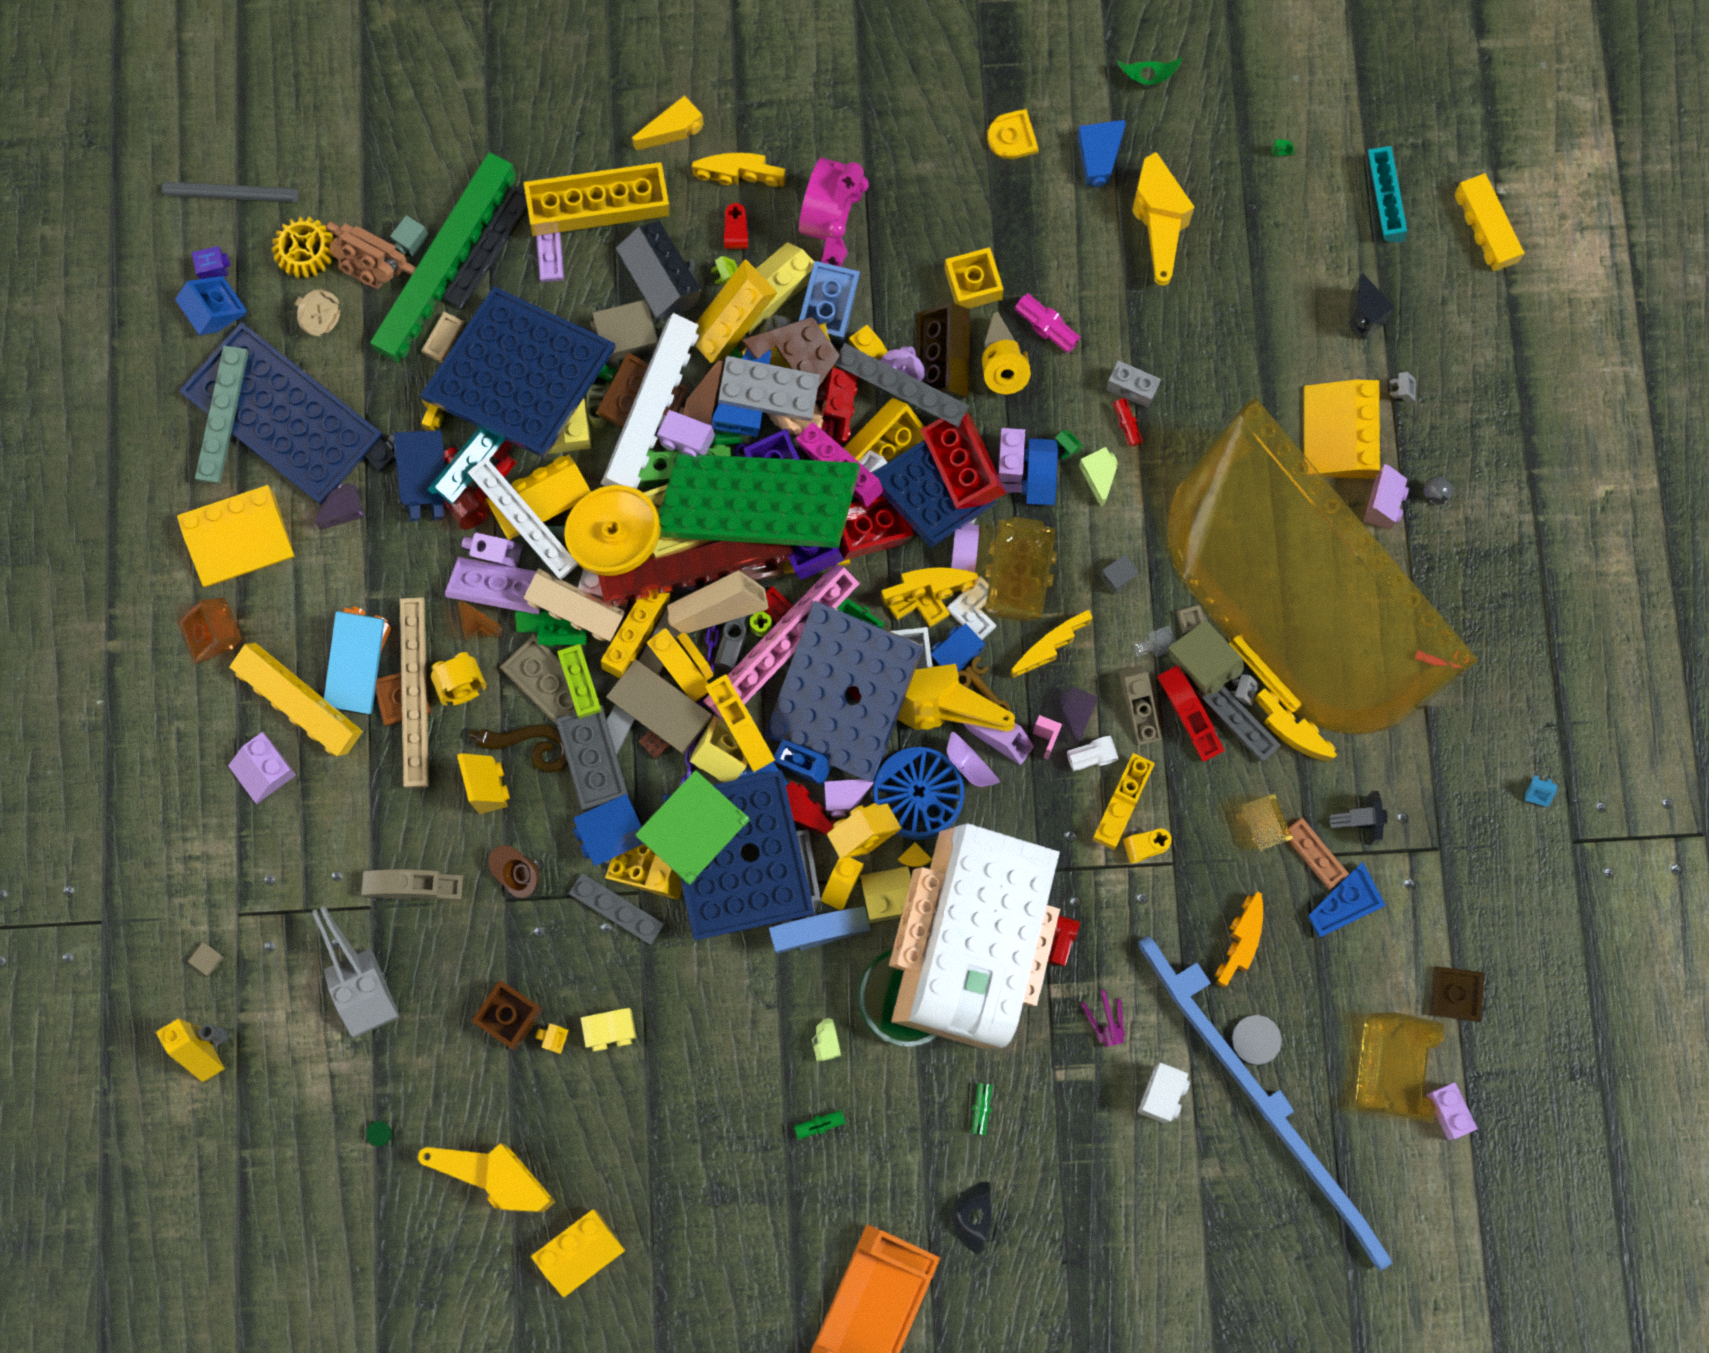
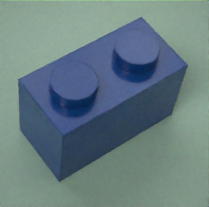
[930,623,985,671]

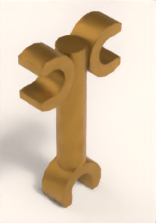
[958,656,1010,711]

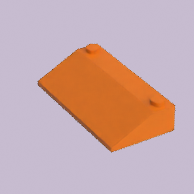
[811,1224,940,1353]

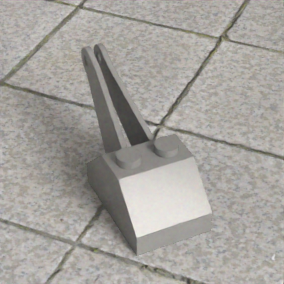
[312,905,400,1038]

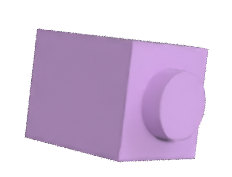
[824,779,873,818]

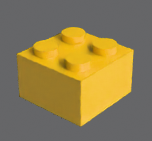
[944,247,1003,309]
[827,803,902,859]

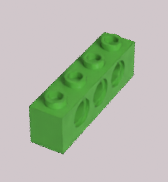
[638,445,731,488]

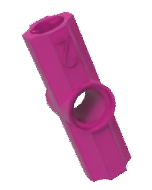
[1014,293,1081,353]

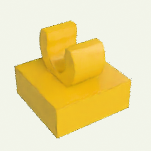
[535,1023,569,1054]

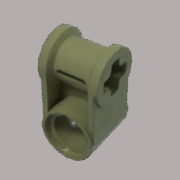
[586,382,610,429]

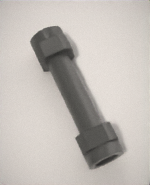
[199,1023,229,1045]

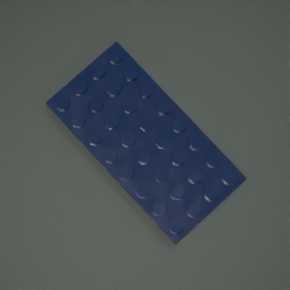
[179,322,383,506]

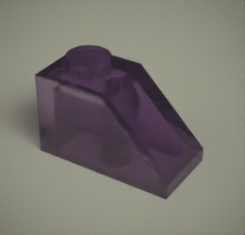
[315,483,366,530]
[1059,686,1098,745]

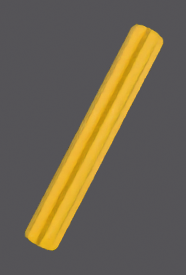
[1229,636,1301,713]

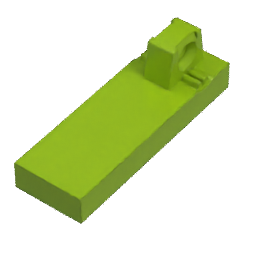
[557,644,602,719]

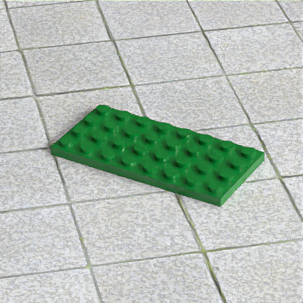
[659,454,860,548]

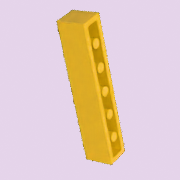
[230,643,363,756]

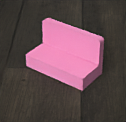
[1033,715,1062,760]

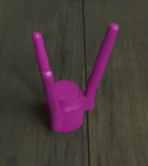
[1081,990,1126,1048]

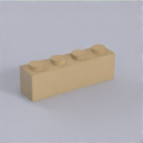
[524,568,625,641]

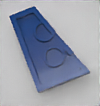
[1308,862,1386,938]

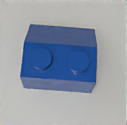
[175,276,247,335]

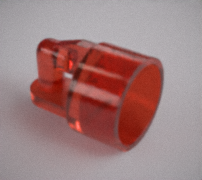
[444,484,490,530]

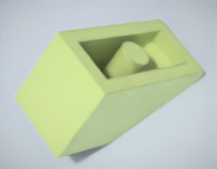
[1079,447,1118,506]

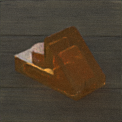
[458,600,504,641]

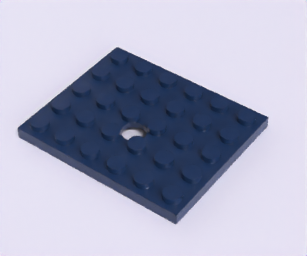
[765,601,924,782]
[662,770,815,941]

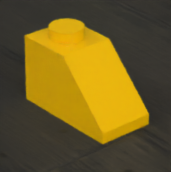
[849,325,888,361]
[821,857,864,911]

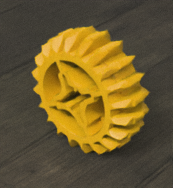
[272,216,334,279]

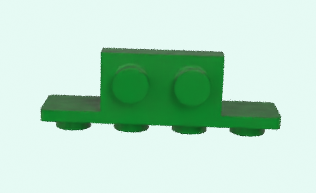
[515,609,590,646]

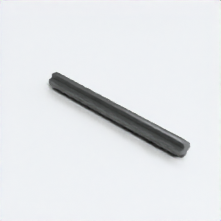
[162,181,299,202]

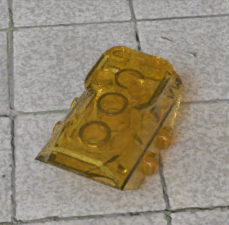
[985,517,1057,621]

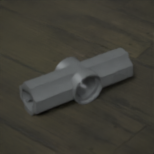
[714,614,752,670]

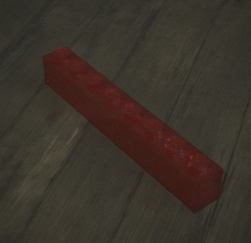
[598,541,794,607]

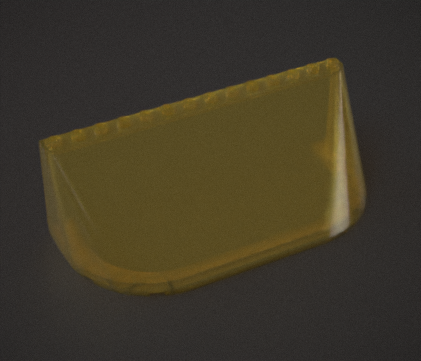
[1167,397,1478,735]

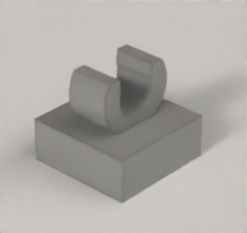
[1390,372,1416,402]
[1229,674,1259,706]

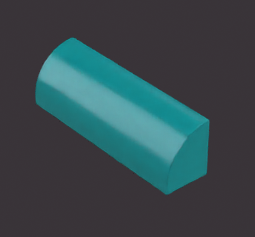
[1368,146,1407,242]

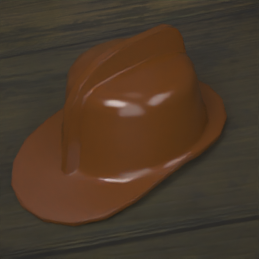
[489,845,539,898]

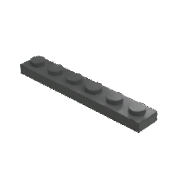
[834,343,969,427]

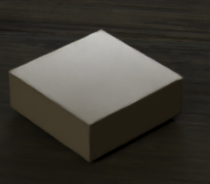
[1176,605,1205,635]
[188,942,224,977]

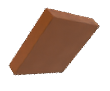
[375,672,432,727]

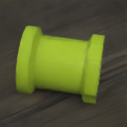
[750,611,772,638]

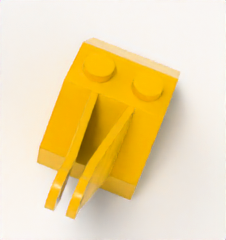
[1133,152,1194,286]
[897,664,1015,732]
[418,1143,556,1212]

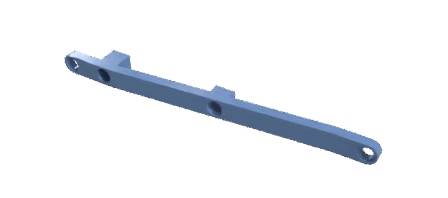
[1137,935,1392,1271]

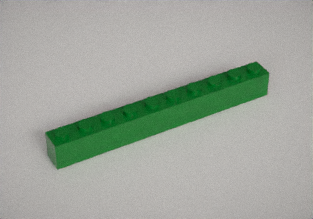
[370,152,516,363]

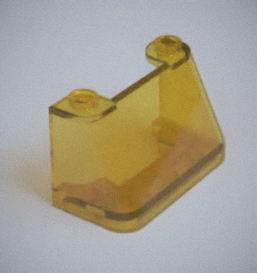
[1356,1013,1444,1123]

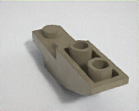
[361,870,463,902]

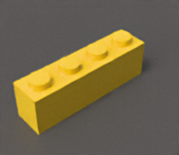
[1455,173,1524,271]

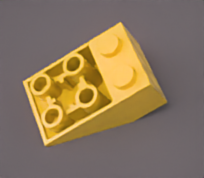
[605,844,682,900]

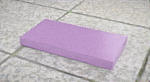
[445,557,541,614]

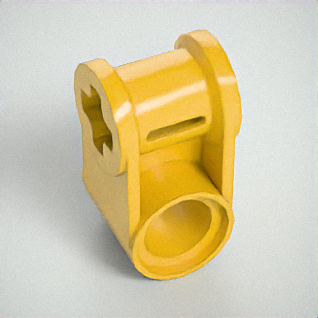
[1122,828,1172,864]

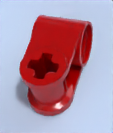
[724,203,748,250]

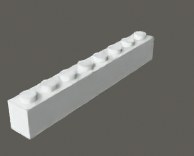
[601,313,699,489]

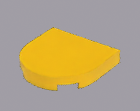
[987,109,1039,159]

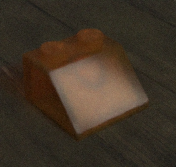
[178,597,242,664]

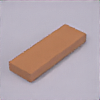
[1282,818,1349,890]

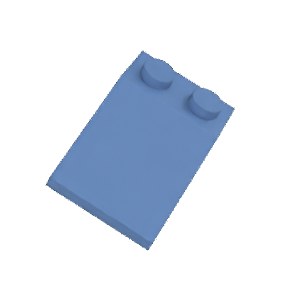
[799,261,860,345]

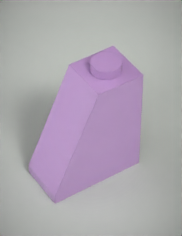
[963,723,1034,765]

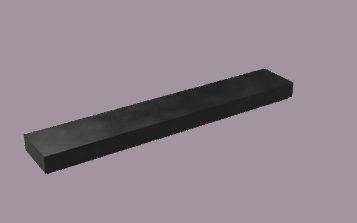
[442,185,528,311]

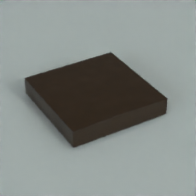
[1430,966,1485,1022]

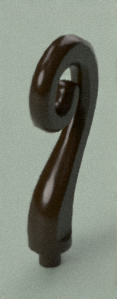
[468,724,568,773]

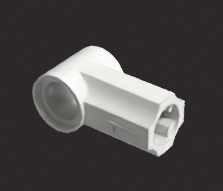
[1067,736,1119,772]

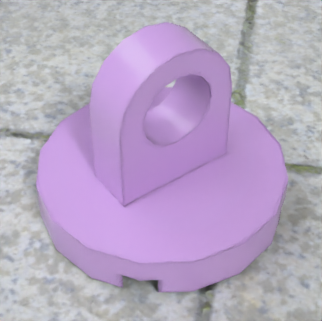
[880,347,924,381]

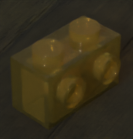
[1242,794,1293,851]

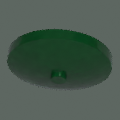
[858,949,938,1047]

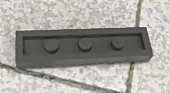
[1195,686,1281,763]
[569,873,665,946]

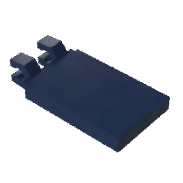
[393,430,447,522]

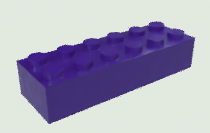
[743,429,844,580]

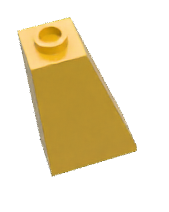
[156,1019,225,1082]

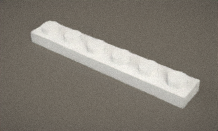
[468,457,578,580]

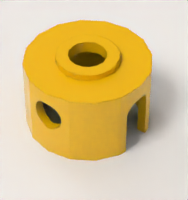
[982,340,1031,395]

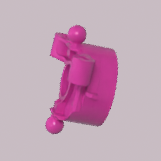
[799,157,869,267]

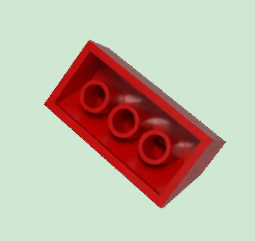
[921,412,1006,509]

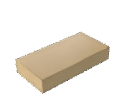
[421,311,465,363]

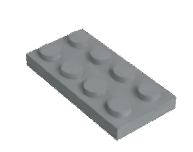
[718,356,820,422]

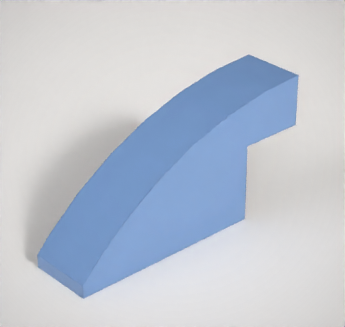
[769,907,871,954]

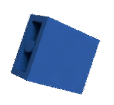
[573,794,644,866]

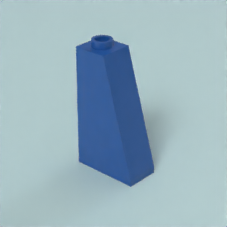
[711,349,772,437]

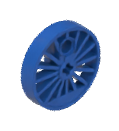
[873,747,965,840]

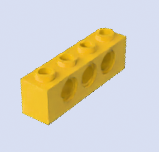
[601,581,670,679]

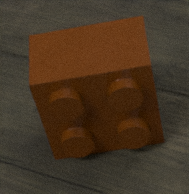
[471,980,544,1051]

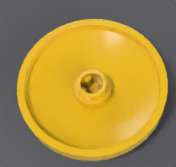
[565,485,661,576]

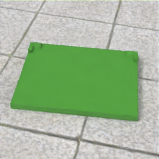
[635,770,750,885]

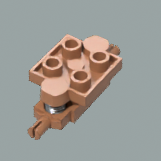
[326,222,417,290]

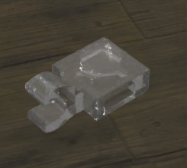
[1134,625,1176,657]

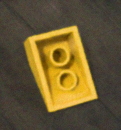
[457,753,510,814]

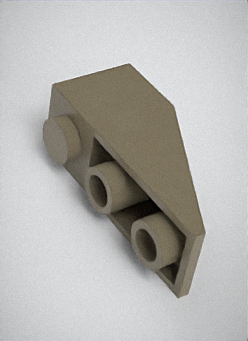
[1119,665,1161,746]

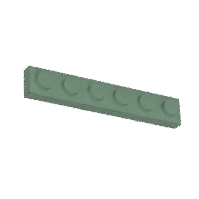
[195,346,249,485]

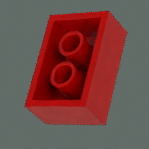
[839,495,914,560]

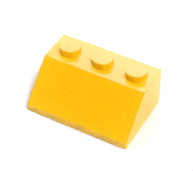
[531,1209,625,1298]

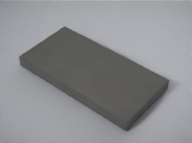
[556,705,629,811]

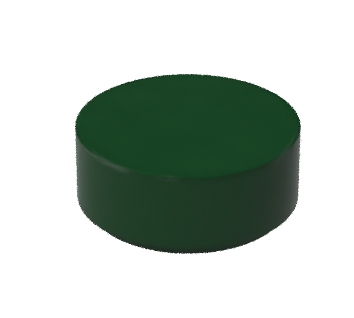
[366,1121,392,1147]

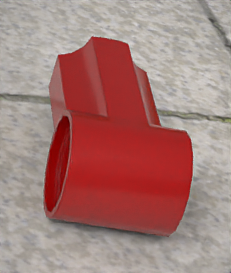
[1048,915,1080,967]

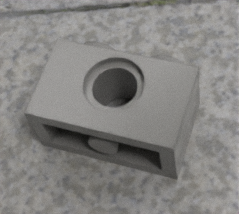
[1106,360,1161,409]

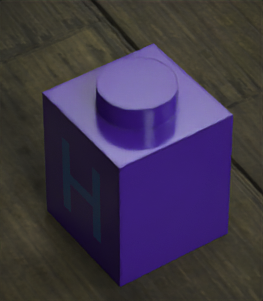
[192,246,231,279]

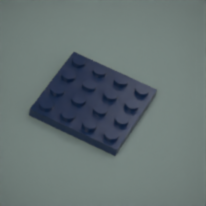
[872,440,997,548]

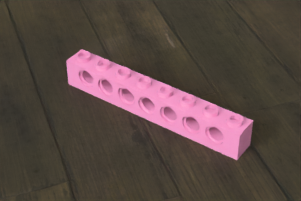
[703,564,860,721]

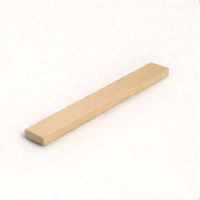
[400,597,429,788]

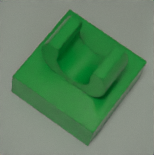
[1055,430,1084,459]

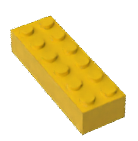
[524,162,669,236]

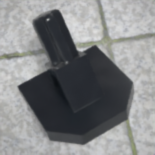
[1329,791,1388,845]

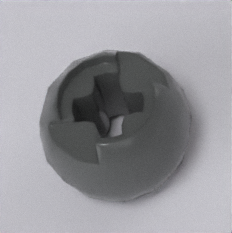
[1423,476,1453,505]

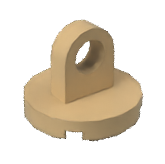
[294,289,340,336]

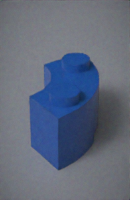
[1022,439,1058,505]

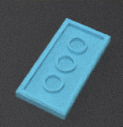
[324,611,385,714]

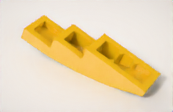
[1010,610,1093,679]

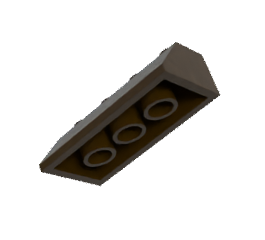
[916,302,970,400]

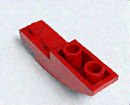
[1156,665,1225,762]

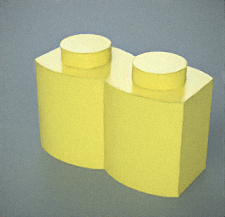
[581,1008,637,1052]

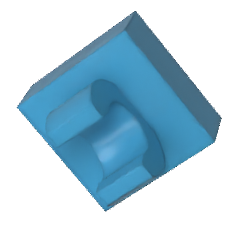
[1525,775,1557,807]

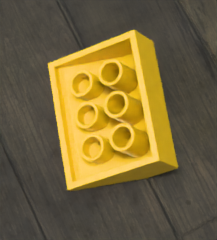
[1304,380,1380,479]
[177,485,295,588]

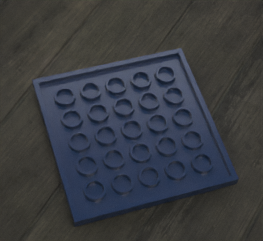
[421,286,616,459]

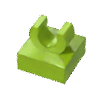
[711,256,738,285]

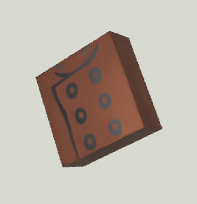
[639,731,671,760]

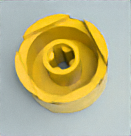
[431,652,486,706]

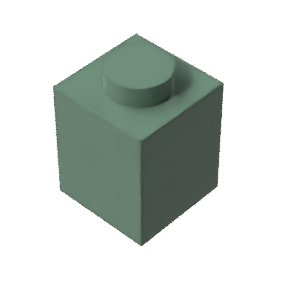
[390,215,428,258]

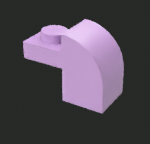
[951,523,979,573]

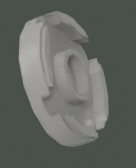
[1231,1015,1282,1065]

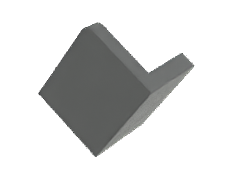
[1100,554,1139,595]

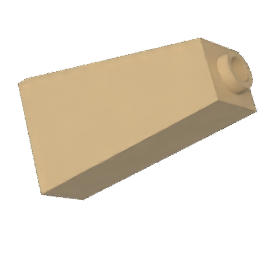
[667,570,769,634]

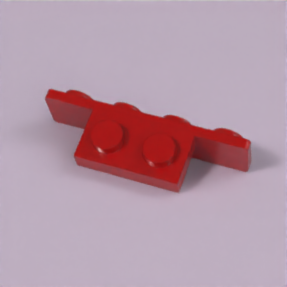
[821,367,858,445]

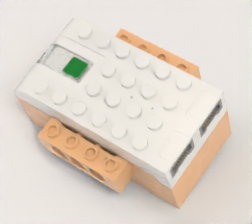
[889,824,1060,1048]

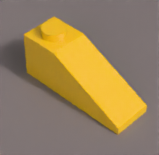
[632,95,704,150]
[647,628,708,703]

